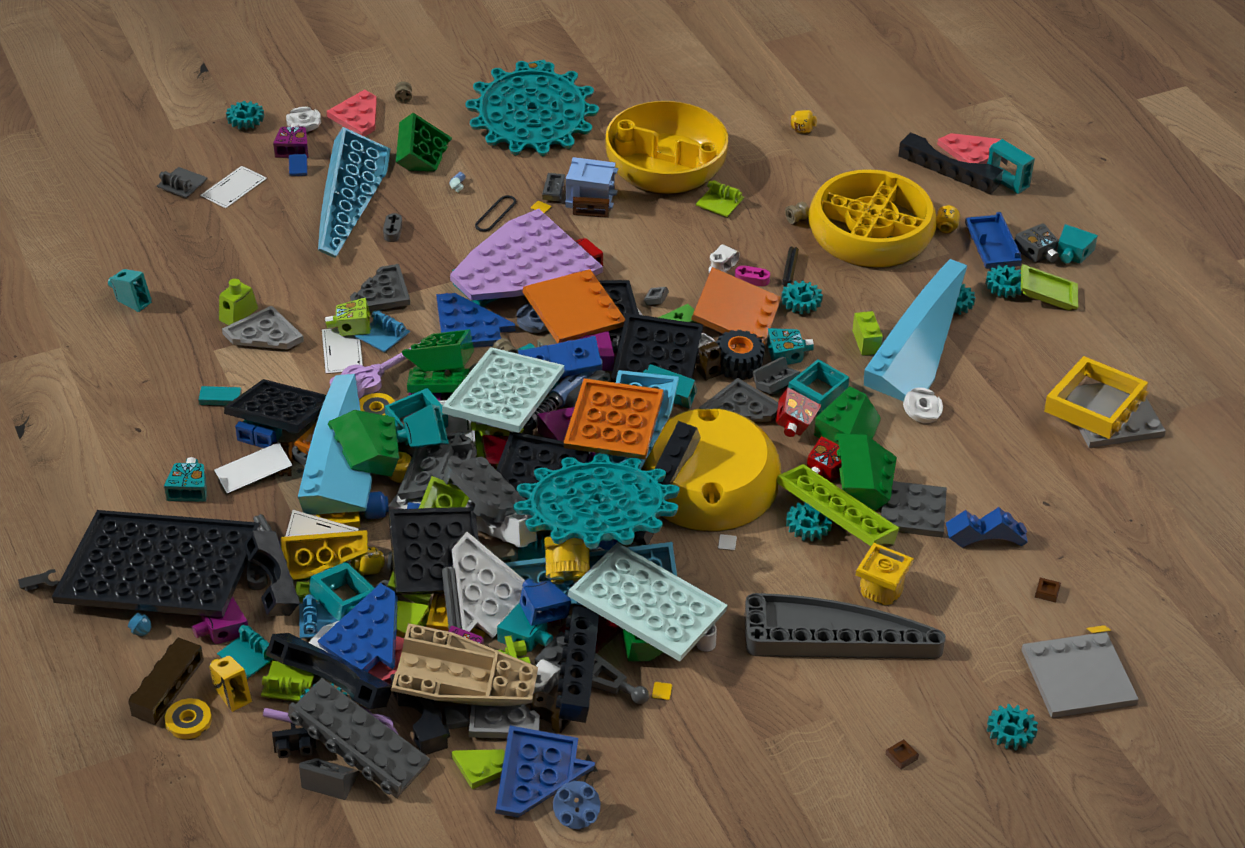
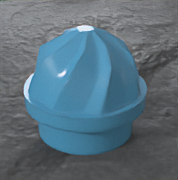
[128,613,151,636]

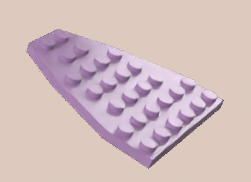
[450,209,603,300]

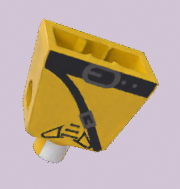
[209,656,252,712]

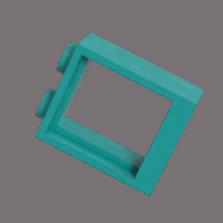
[987,139,1035,194]
[788,359,849,415]
[643,364,697,409]
[385,388,449,445]
[309,562,375,621]

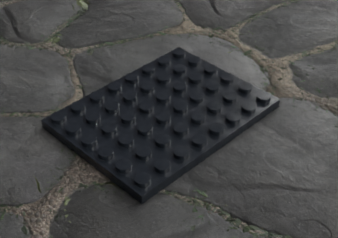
[52,510,261,617]

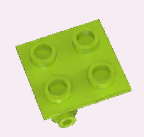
[696,180,744,217]
[261,661,315,701]

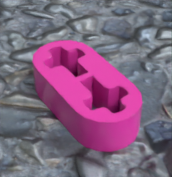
[735,266,770,286]

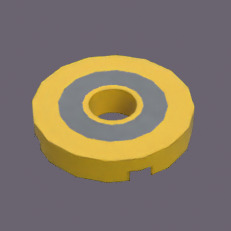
[359,393,395,415]
[165,698,212,739]

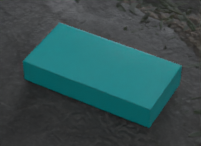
[198,386,242,406]

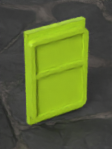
[1021,264,1078,310]

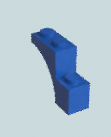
[946,507,1028,548]

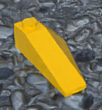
[281,530,369,580]

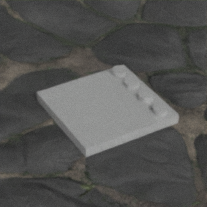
[1065,383,1166,448]
[1021,632,1139,718]

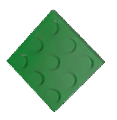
[407,366,469,393]

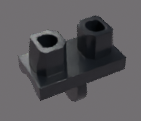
[272,723,317,758]

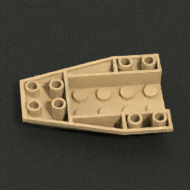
[391,623,538,706]

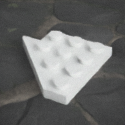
[452,532,525,638]

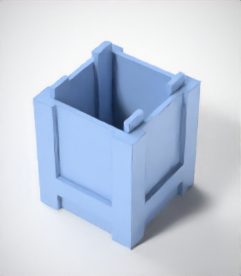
[566,157,618,210]

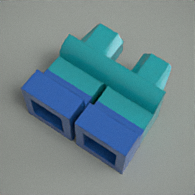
[235,419,282,448]

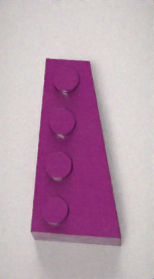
[537,407,596,463]

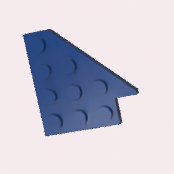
[436,293,515,348]
[317,583,398,672]
[495,725,595,817]

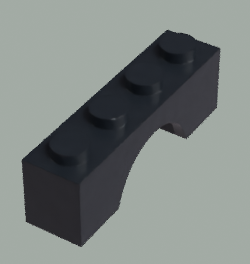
[244,531,300,616]
[390,674,450,755]

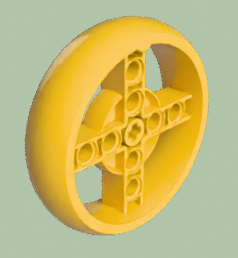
[809,169,937,267]

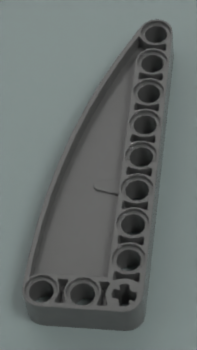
[744,593,946,659]

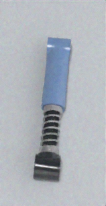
[522,358,602,435]

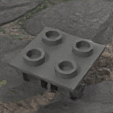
[157,167,208,198]

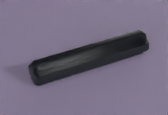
[782,246,799,286]

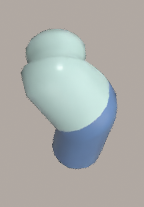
[449,172,465,193]

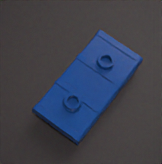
[965,212,1022,269]
[518,336,602,379]

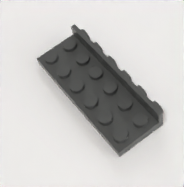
[288,678,430,798]

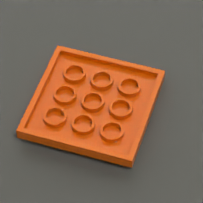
[691,267,781,344]
[522,269,625,343]
[563,378,664,460]

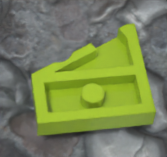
[452,749,505,789]

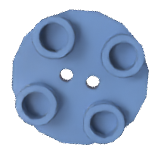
[553,781,601,829]

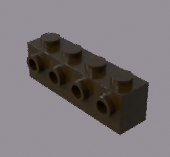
[128,637,204,725]

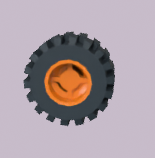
[716,330,765,380]

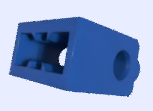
[520,578,571,626]

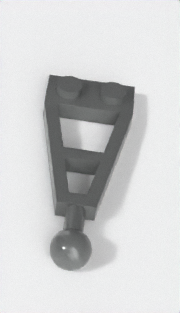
[535,631,649,704]

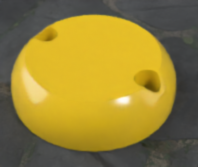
[605,101,728,194]
[641,409,781,531]

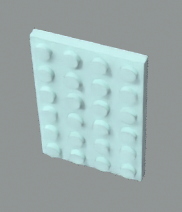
[442,347,564,433]
[568,542,728,661]

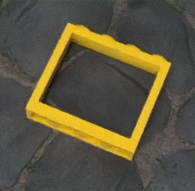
[1044,356,1149,439]

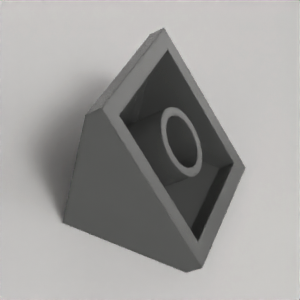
[299,758,360,800]

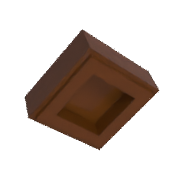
[1035,577,1061,603]
[885,739,919,770]

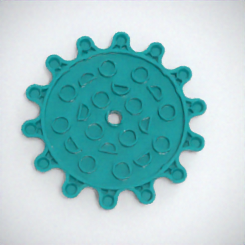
[465,61,599,156]
[514,454,679,549]

